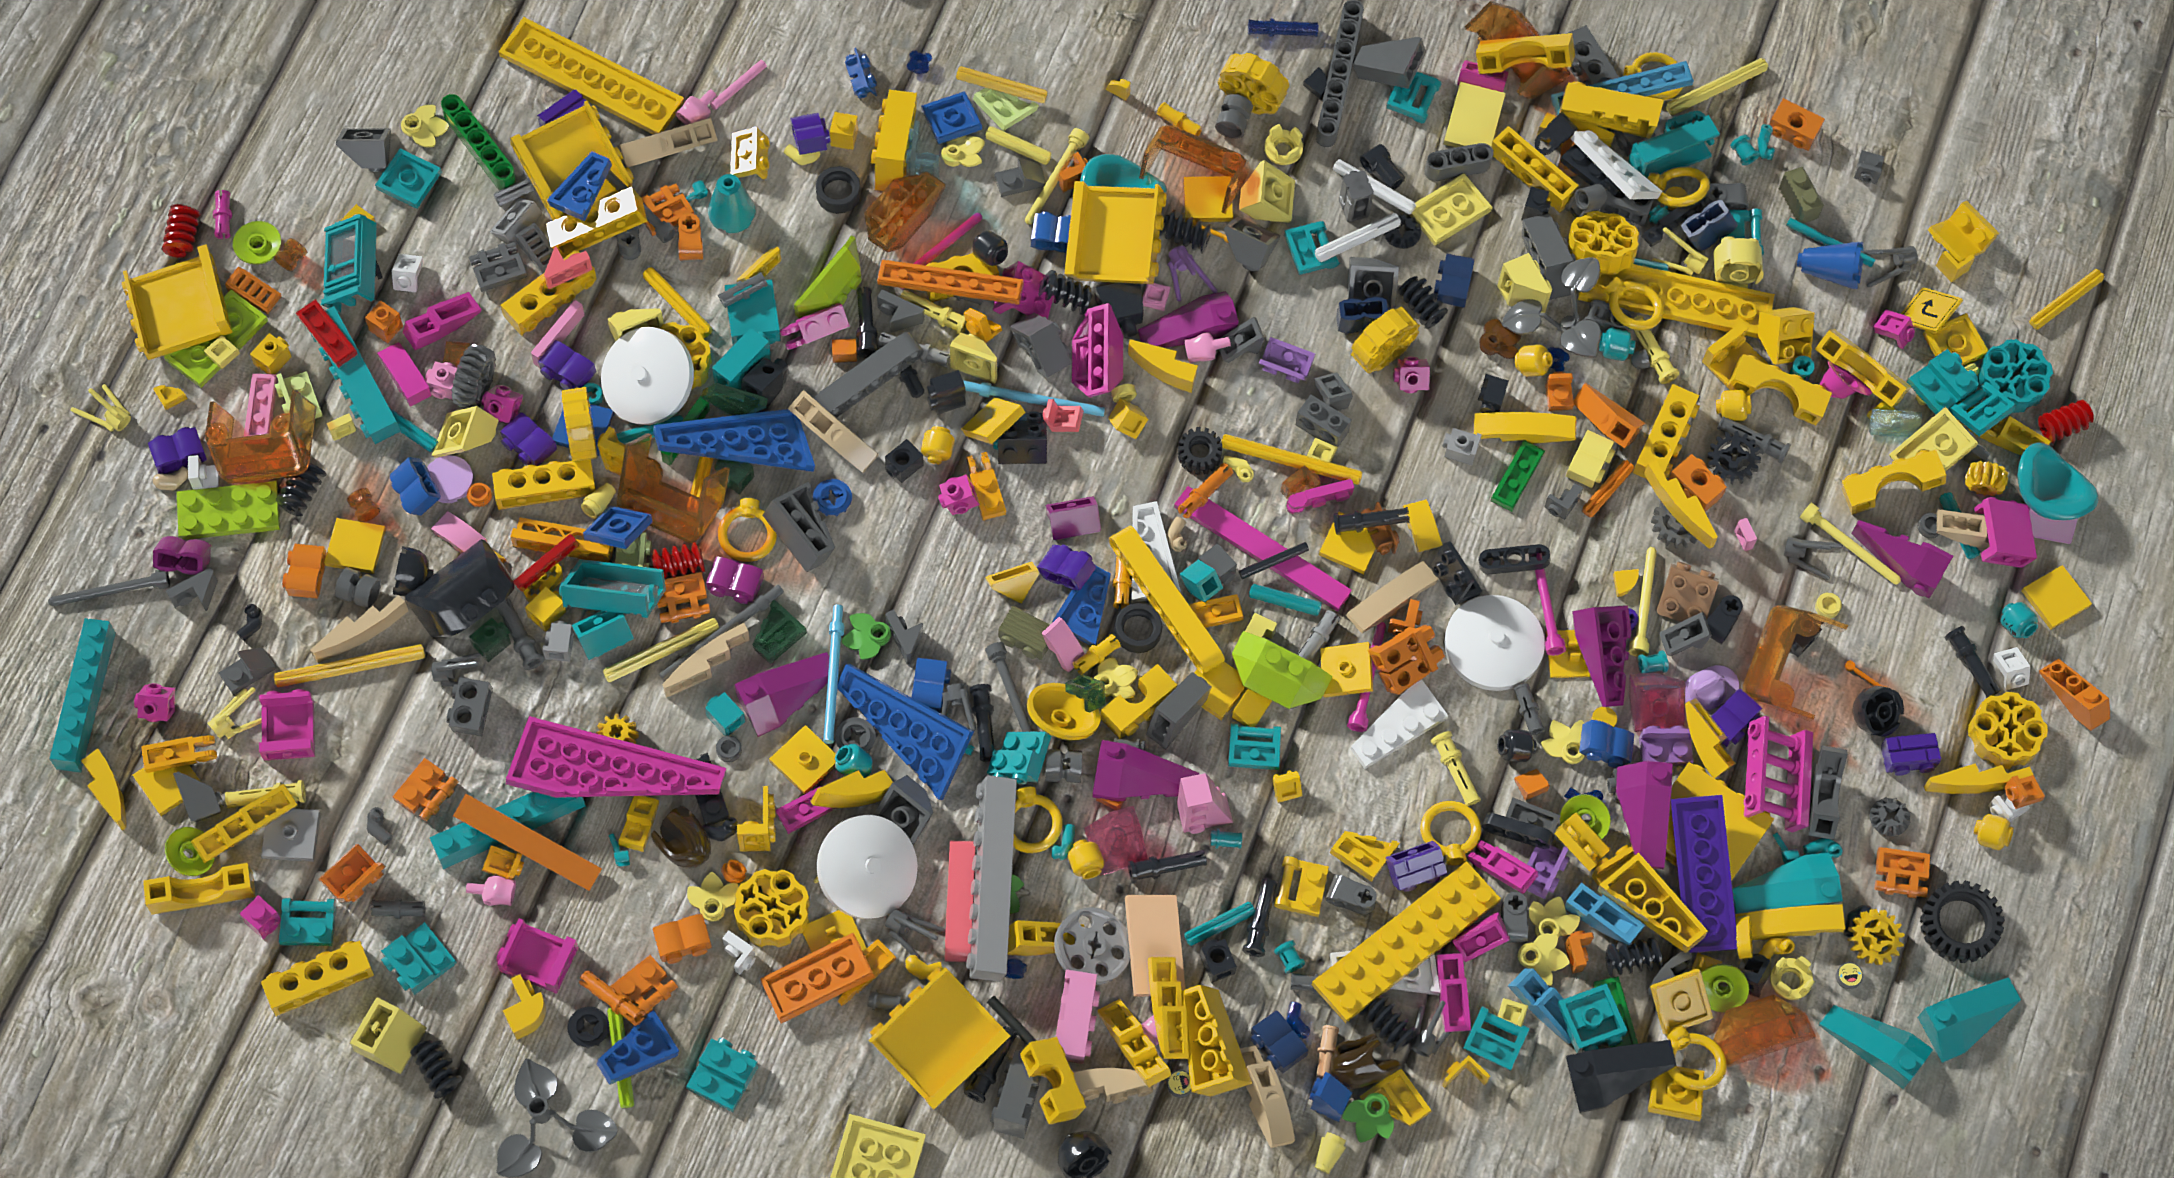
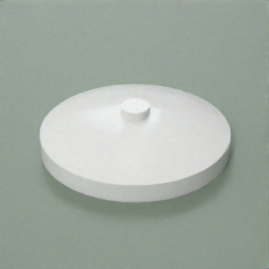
[601,327,694,425]
[1444,595,1545,691]
[817,815,917,919]

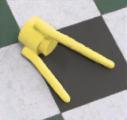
[1652,227,1709,276]
[71,384,131,432]
[208,687,262,739]

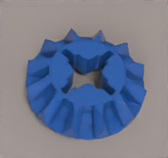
[813,479,852,517]

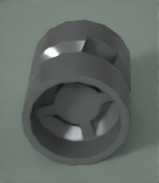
[1215,94,1253,139]
[335,567,381,609]
[1045,749,1082,783]

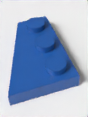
[547,152,612,221]
[1052,565,1111,646]
[597,1010,679,1085]

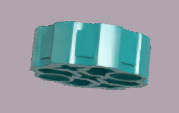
[1978,339,2053,413]

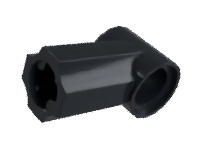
[1360,144,1405,190]

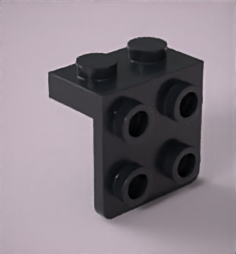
[998,412,1047,464]
[1430,541,1482,605]

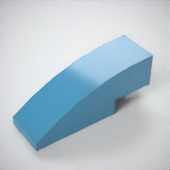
[1565,883,1645,945]
[1508,968,1572,1044]

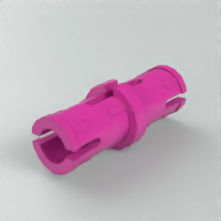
[213,190,232,239]

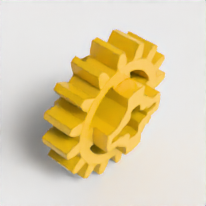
[1847,909,1905,965]

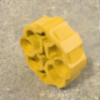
[1217,53,1290,115]
[1568,211,1639,275]
[1351,306,1420,373]
[659,322,712,390]
[562,387,597,462]
[1968,692,2048,769]
[734,869,810,948]

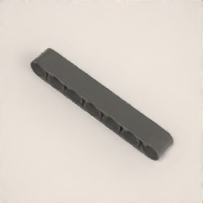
[1316,0,1364,147]

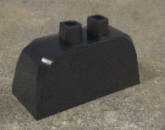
[405,539,514,637]

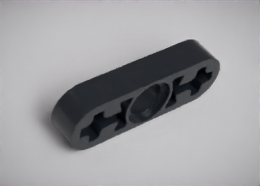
[1478,544,1551,574]
[1482,813,1555,849]

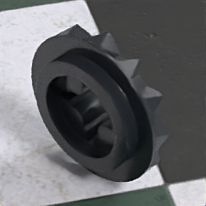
[1384,213,1422,249]
[567,1007,610,1049]

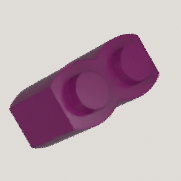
[153,536,211,575]
[706,557,764,604]

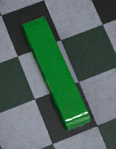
[441,94,516,190]

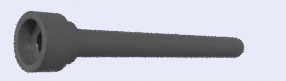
[606,170,677,243]
[48,570,171,606]
[985,642,1033,732]

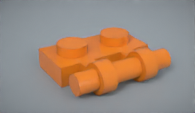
[641,183,694,237]
[657,572,710,624]
[393,758,459,822]
[1874,847,1930,898]
[610,955,678,1016]

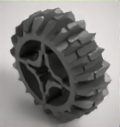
[451,344,496,409]

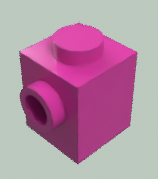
[240,895,281,940]

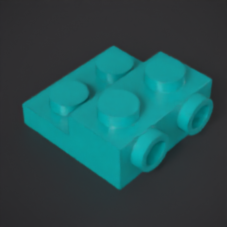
[1907,349,1979,415]
[987,732,1052,784]
[381,922,457,995]
[1558,983,1627,1053]
[686,1037,758,1112]

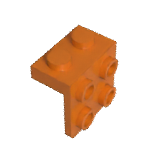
[318,844,385,902]

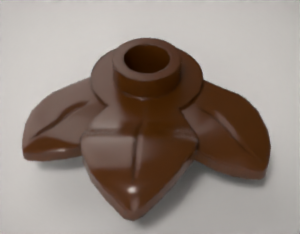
[1479,319,1522,359]

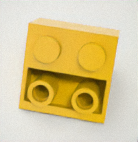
[1758,307,1815,365]

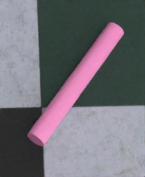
[710,60,767,110]

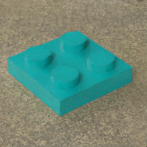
[375,148,442,209]

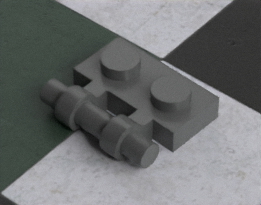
[469,242,527,292]

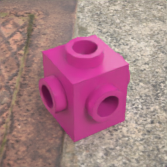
[1393,356,1430,393]
[482,385,523,423]
[938,474,980,516]
[134,683,175,722]

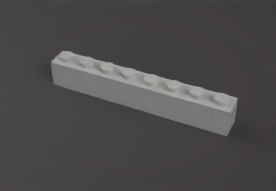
[966,775,1017,982]

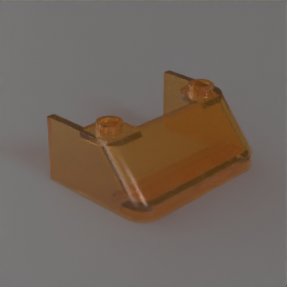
[1464,1,1571,99]
[1139,125,1250,214]
[205,390,316,484]
[617,433,730,543]
[1742,605,1848,721]

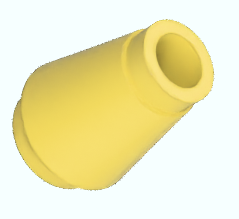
[581,483,616,519]
[1315,1132,1346,1174]

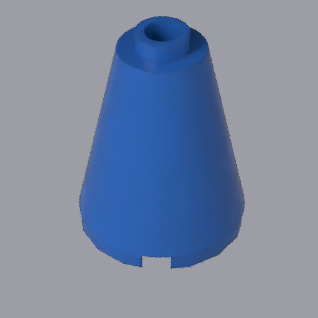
[1797,242,1864,289]

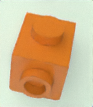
[1388,599,1423,636]
[2004,775,2045,809]

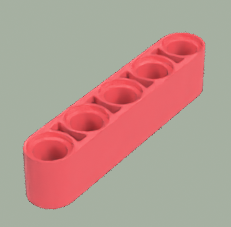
[945,840,976,962]

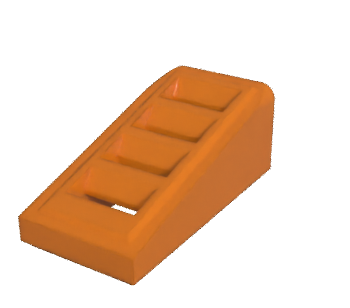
[225,266,282,314]

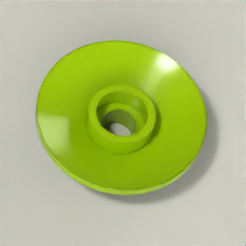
[233,221,282,265]
[1560,795,1611,839]
[165,827,215,876]
[1701,964,1749,1013]

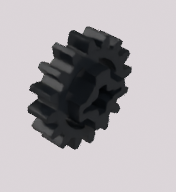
[1708,431,1761,485]

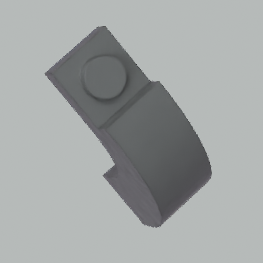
[1808,745,1848,840]

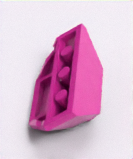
[1072,303,1123,398]

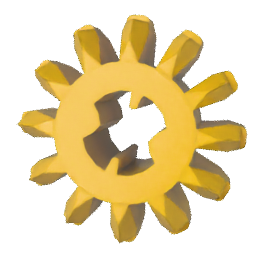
[1965,461,2008,496]
[596,713,639,744]

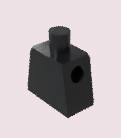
[1095,283,1144,338]
[740,358,788,413]

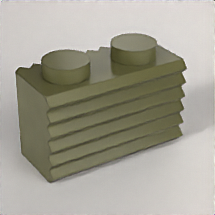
[1778,167,1824,224]
[998,606,1050,660]

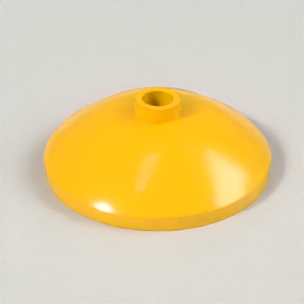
[1027,683,1101,740]

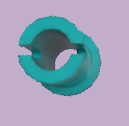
[1210,828,1242,849]

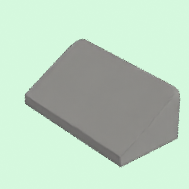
[490,197,542,244]

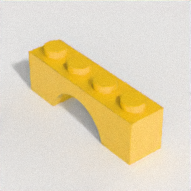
[1476,33,1575,74]
[1815,329,1912,407]
[1727,354,1832,426]
[1842,449,1946,515]
[143,863,256,915]

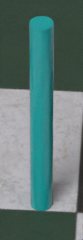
[1786,217,1876,268]

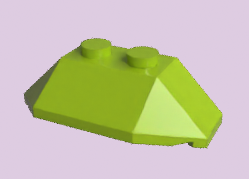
[794,235,862,318]
[1232,631,1333,709]

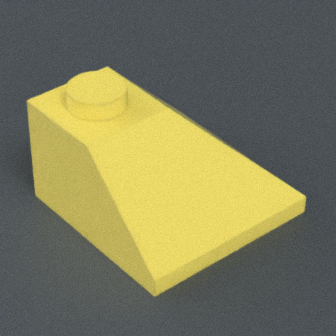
[1239,160,1295,223]
[608,308,664,342]
[950,333,997,384]
[432,406,499,458]

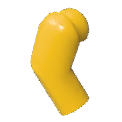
[905,955,943,980]

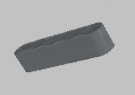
[814,332,924,418]

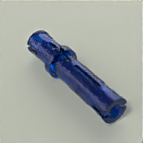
[1248,18,1318,37]

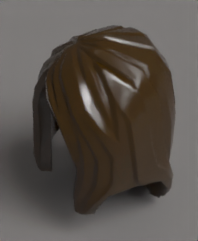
[651,806,711,869]
[1330,1033,1402,1090]

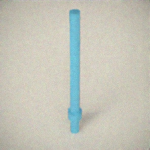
[963,380,1105,417]
[823,605,844,744]

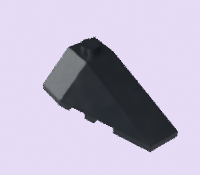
[1566,1039,1677,1113]

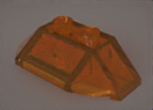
[864,171,946,253]
[1713,994,1816,1068]

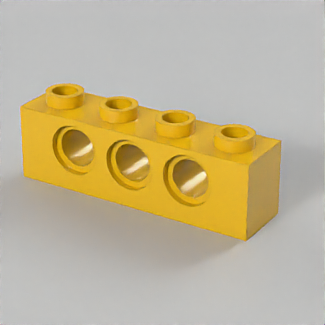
[1491,126,1579,213]
[546,187,647,258]
[501,249,597,336]
[1633,384,1700,479]
[492,459,596,510]
[261,940,375,1016]

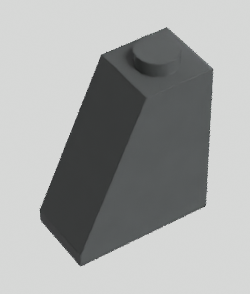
[1353,37,1426,88]
[1146,672,1212,750]

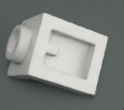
[392,254,423,292]
[188,455,219,490]
[1993,647,2030,690]
[1988,793,2030,822]
[722,930,756,975]

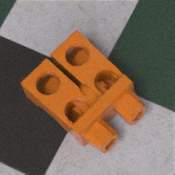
[1368,625,1445,695]

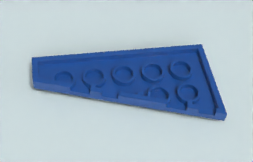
[653,409,815,472]
[837,664,974,800]

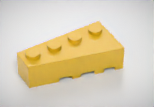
[1559,81,1664,139]
[871,90,917,193]
[1598,853,1708,953]
[1181,985,1252,1097]

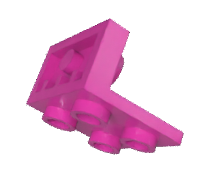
[992,261,1054,319]

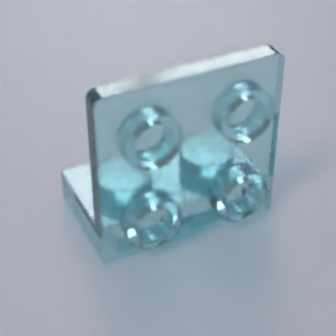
[906,121,940,187]

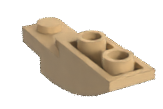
[618,118,718,168]
[788,390,879,473]
[1240,1045,1295,1148]
[1074,1068,1157,1103]

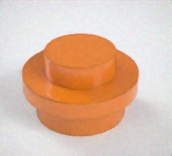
[467,483,492,507]
[721,860,746,883]

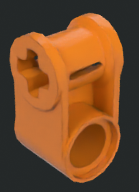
[678,213,703,261]

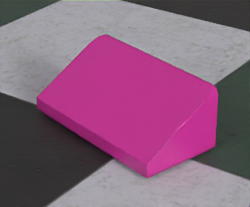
[1457,60,1509,92]
[1452,913,1510,962]

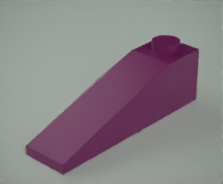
[1138,291,1238,348]
[1851,520,1953,599]
[1572,605,1631,707]
[735,652,830,737]
[1092,740,1199,802]
[1616,761,1673,870]

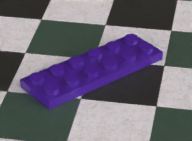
[1671,795,1737,953]

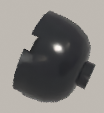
[393,546,434,596]
[1852,686,1904,737]
[1058,1131,1112,1178]

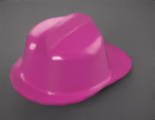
[1820,361,1872,399]

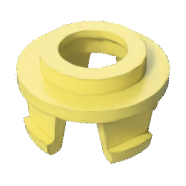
[1264,124,1303,165]
[1770,956,1814,1000]

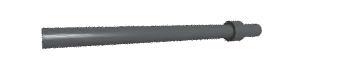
[659,584,784,682]

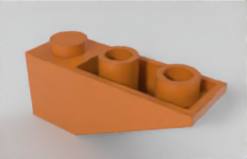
[1573,382,1645,448]
[2039,659,2110,731]

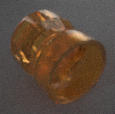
[274,238,308,272]
[347,488,380,522]

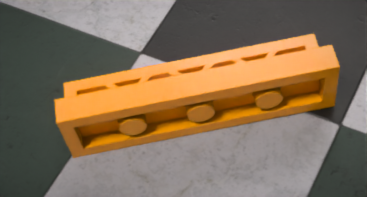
[510,517,614,563]

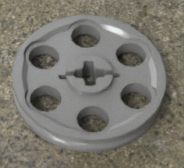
[1054,907,1130,985]

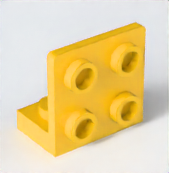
[1928,201,2000,262]
[1702,322,1769,390]
[737,786,776,852]

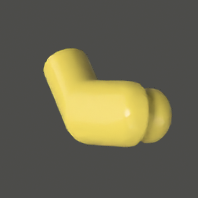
[784,144,820,165]
[1223,456,1254,482]

